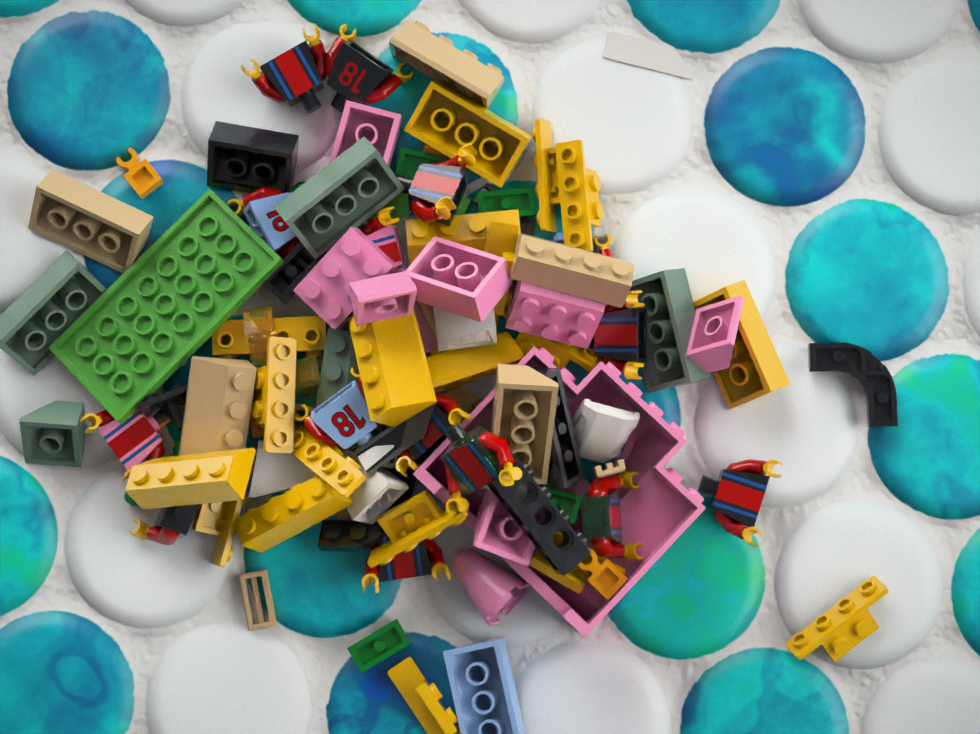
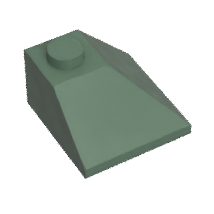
[19,401,86,467]

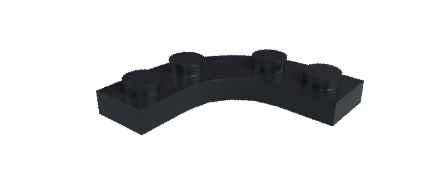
[808,342,898,427]
[317,470,415,552]

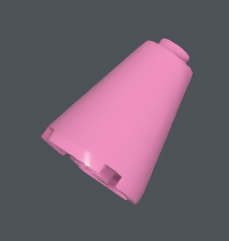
[451,548,530,626]

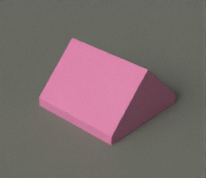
[349,271,417,326]

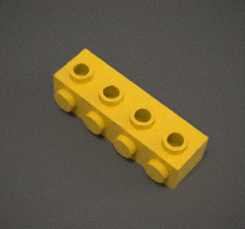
[212,316,328,361]
[235,474,353,553]

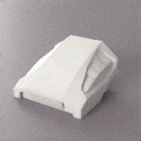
[433,306,497,352]
[572,398,640,463]

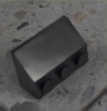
[207,121,299,193]

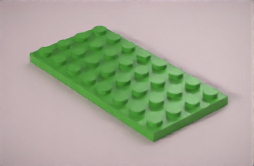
[48,188,284,424]

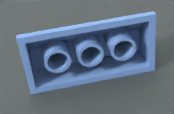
[443,636,526,734]

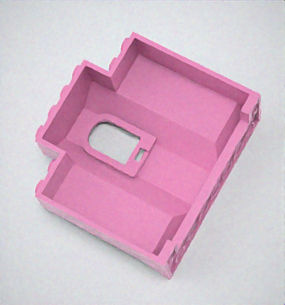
[413,346,706,637]

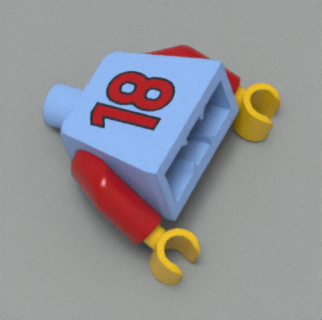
[227,188,301,260]
[294,367,378,449]

